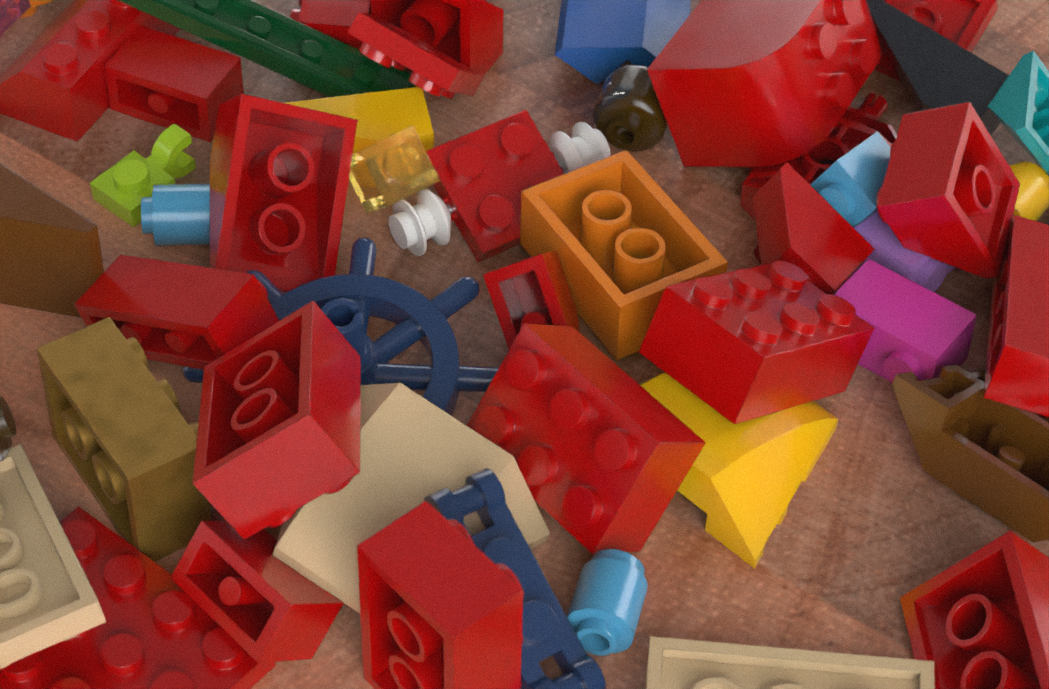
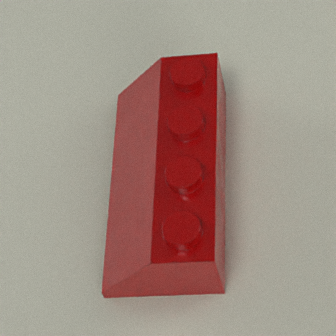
[0,0,180,142]
[900,531,1049,689]

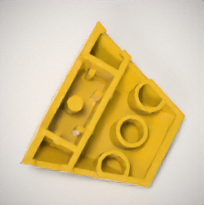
[639,372,838,569]

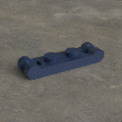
[424,468,606,689]

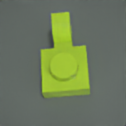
[90,124,196,228]

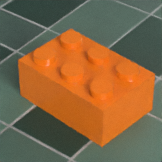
[520,150,728,360]

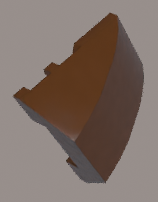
[892,365,1049,543]

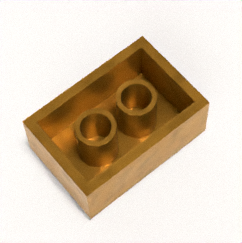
[37,317,213,561]

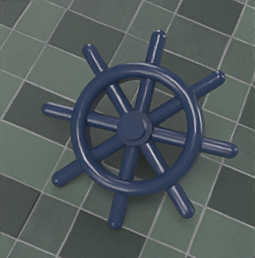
[183,237,499,416]

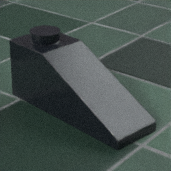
[866,0,1009,135]

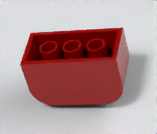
[647,0,882,167]

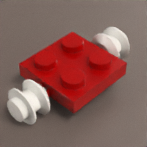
[388,110,610,263]

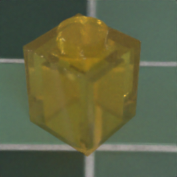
[349,125,440,214]

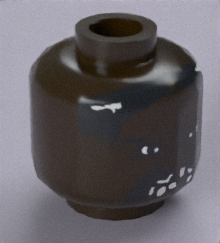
[592,65,668,152]

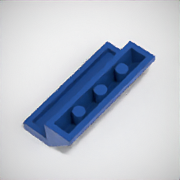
[555,0,691,85]

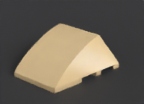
[273,383,550,613]

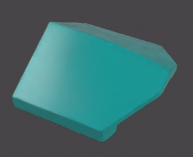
[988,51,1049,175]

